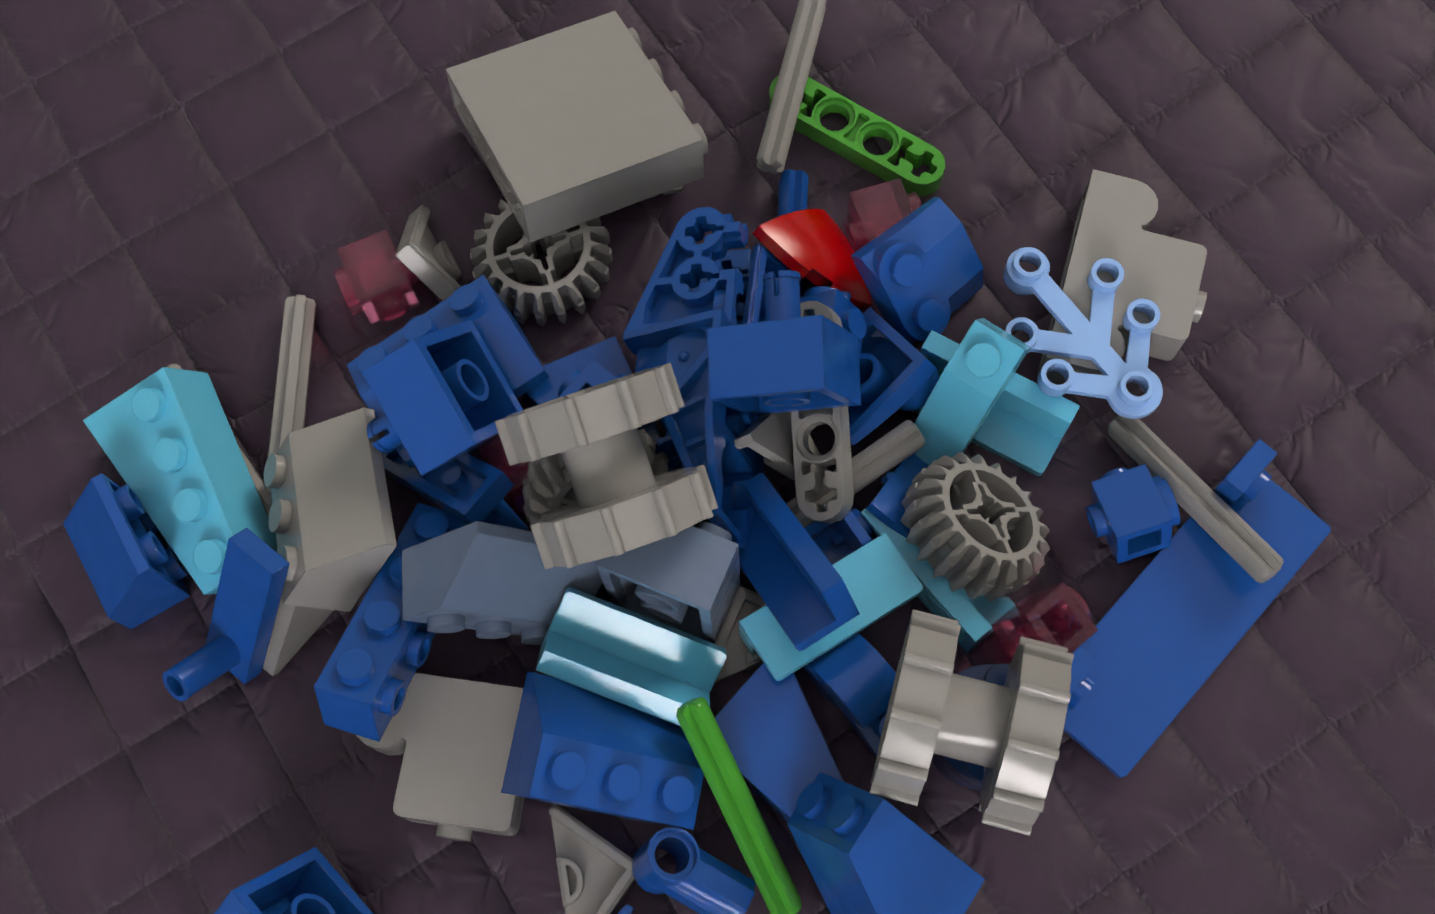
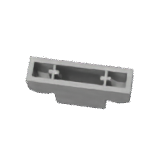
[1037,169,1207,384]
[357,673,525,842]

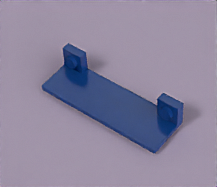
[1063,439,1331,778]

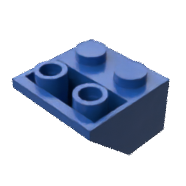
[63,473,191,630]

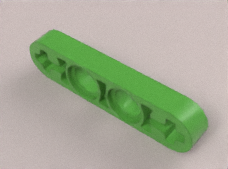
[769,75,945,197]

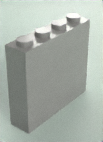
[446,11,709,243]

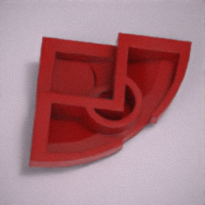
[752,209,872,312]

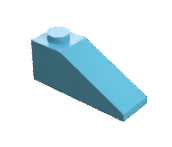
[914,318,1031,465]

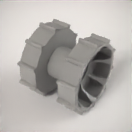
[494,362,718,569]
[870,609,1074,836]

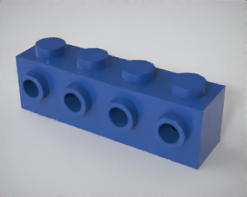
[314,503,468,742]

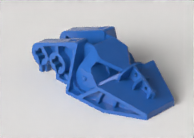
[623,207,765,548]

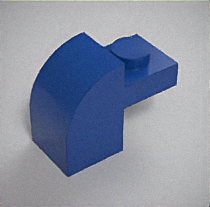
[802,633,896,757]

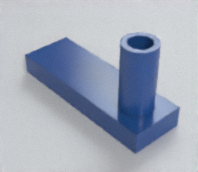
[381,449,528,531]
[162,528,290,701]

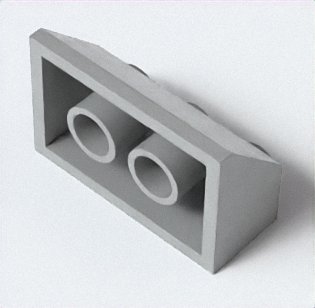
[264,408,397,612]

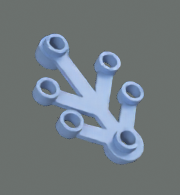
[1003,247,1163,419]

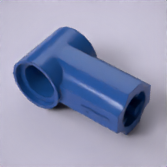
[632,827,756,914]

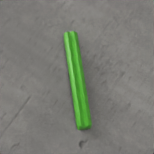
[676,697,802,914]

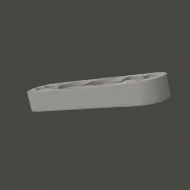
[791,301,854,523]

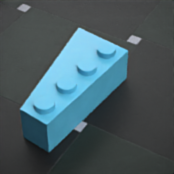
[83,367,277,595]

